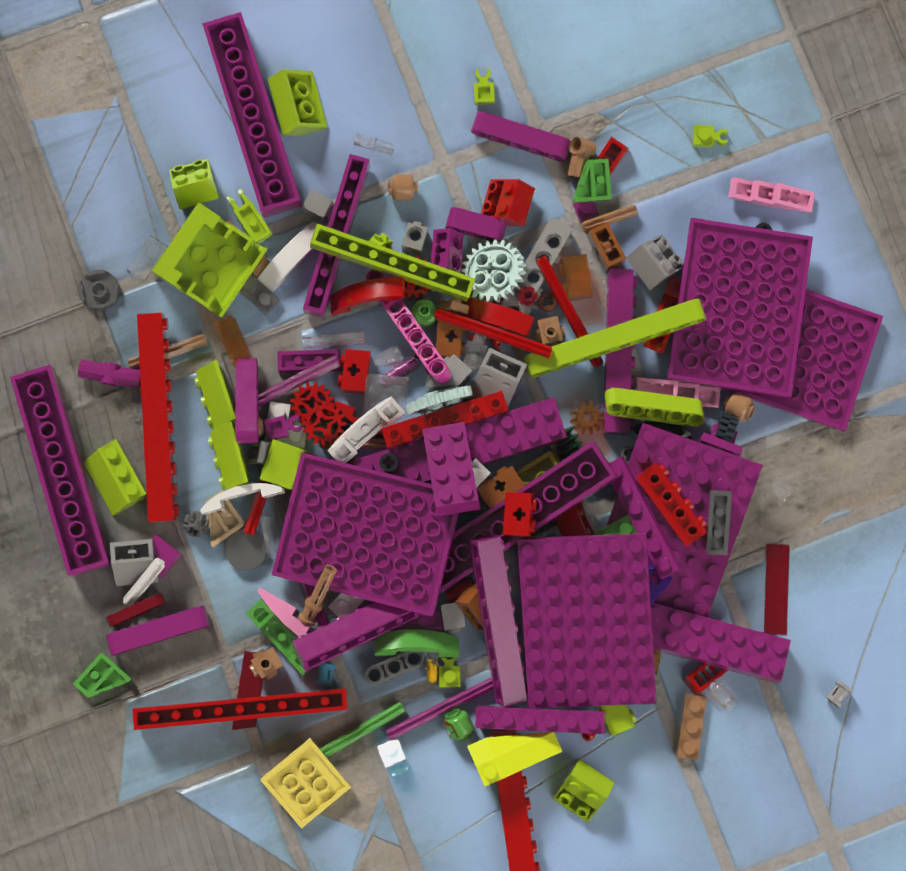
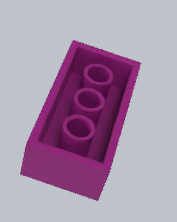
[422,422,480,517]

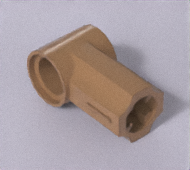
[568,136,596,179]

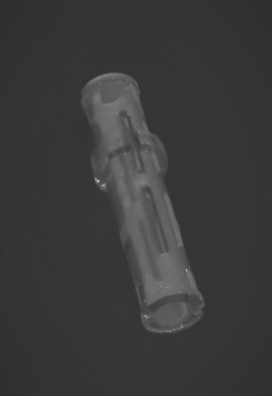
[302,330,365,350]

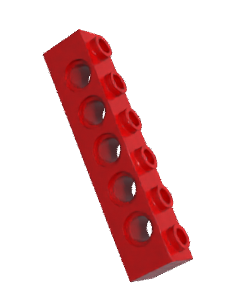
[381,391,508,449]

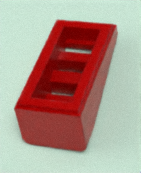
[597,136,629,175]
[682,663,728,695]

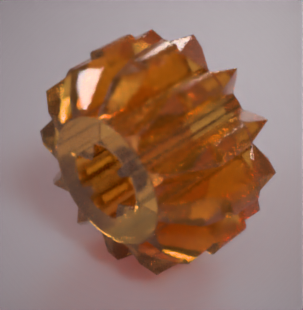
[570,400,605,435]

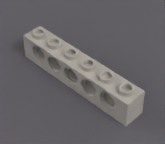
[490,217,574,334]

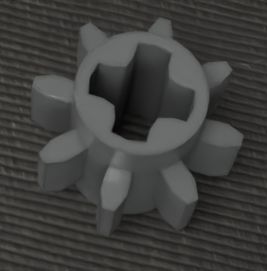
[183,511,209,537]

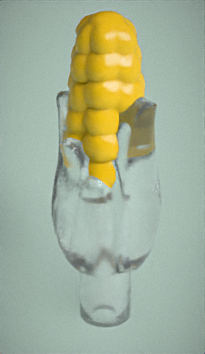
[422,652,439,683]

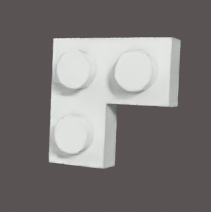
[264,401,308,449]

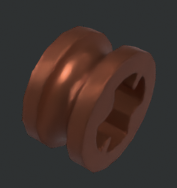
[538,292,557,312]

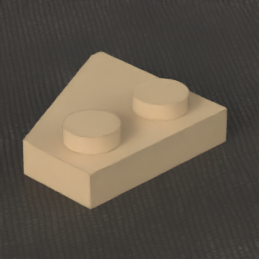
[205,490,246,548]

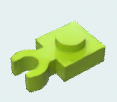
[473,69,495,105]
[692,125,728,148]
[439,657,460,688]

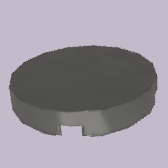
[78,270,120,311]
[225,529,267,571]

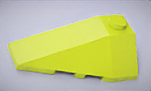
[467,732,562,787]

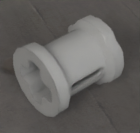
[825,680,853,708]

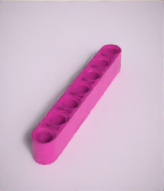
[365,269,451,384]

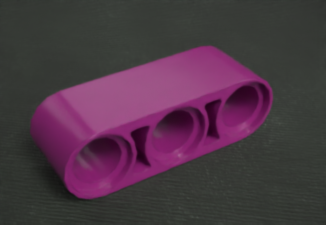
[445,207,507,243]

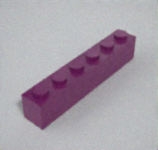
[292,602,418,672]
[475,705,606,734]

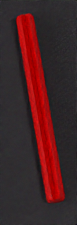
[536,256,603,367]
[434,308,553,358]

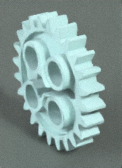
[461,239,526,304]
[406,386,473,415]

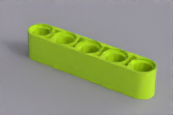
[604,388,705,427]

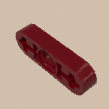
[106,593,166,628]

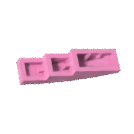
[728,177,815,213]
[636,377,721,409]
[258,587,311,636]

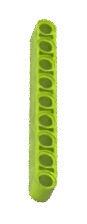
[524,299,706,378]

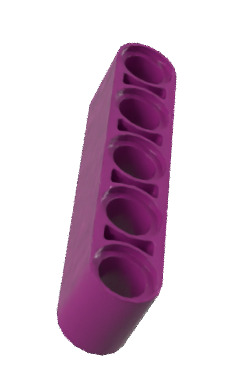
[471,111,570,162]
[235,358,259,444]
[105,606,210,656]

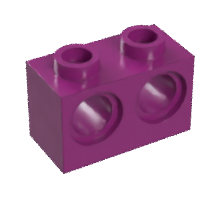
[431,228,464,273]

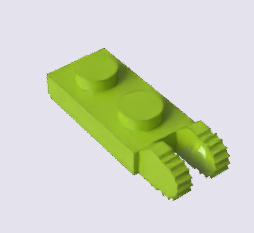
[227,189,273,244]

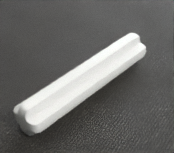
[123,558,165,606]

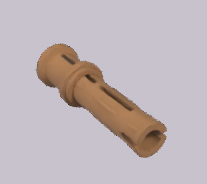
[298,565,337,626]

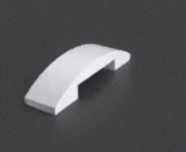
[257,221,317,293]
[328,396,405,463]
[200,483,285,515]

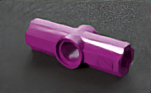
[78,359,141,389]

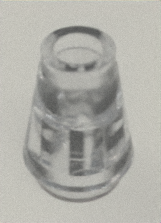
[372,346,404,369]

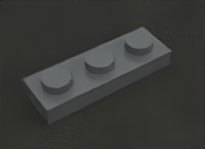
[706,490,732,555]

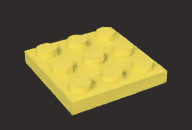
[261,738,351,829]

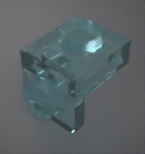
[378,738,410,776]

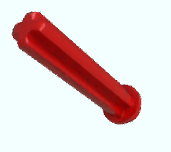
[243,473,269,536]

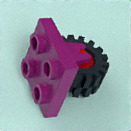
[698,412,743,456]

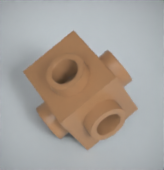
[535,316,565,347]
[249,647,283,680]

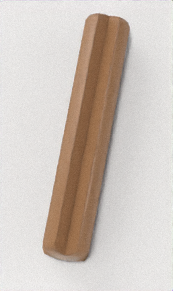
[581,204,638,233]

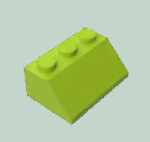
[268,69,328,136]
[194,360,235,429]
[208,421,251,490]
[83,439,147,516]

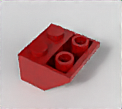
[481,179,535,227]

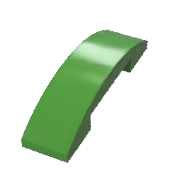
[245,599,307,676]
[375,629,459,658]

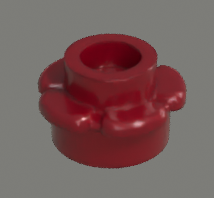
[518,286,538,306]

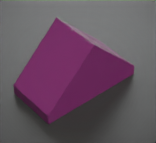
[153,535,183,579]

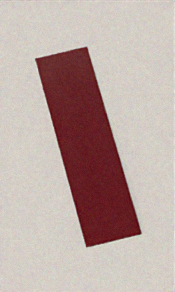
[764,544,790,635]
[232,651,266,731]

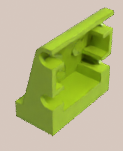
[151,202,268,318]

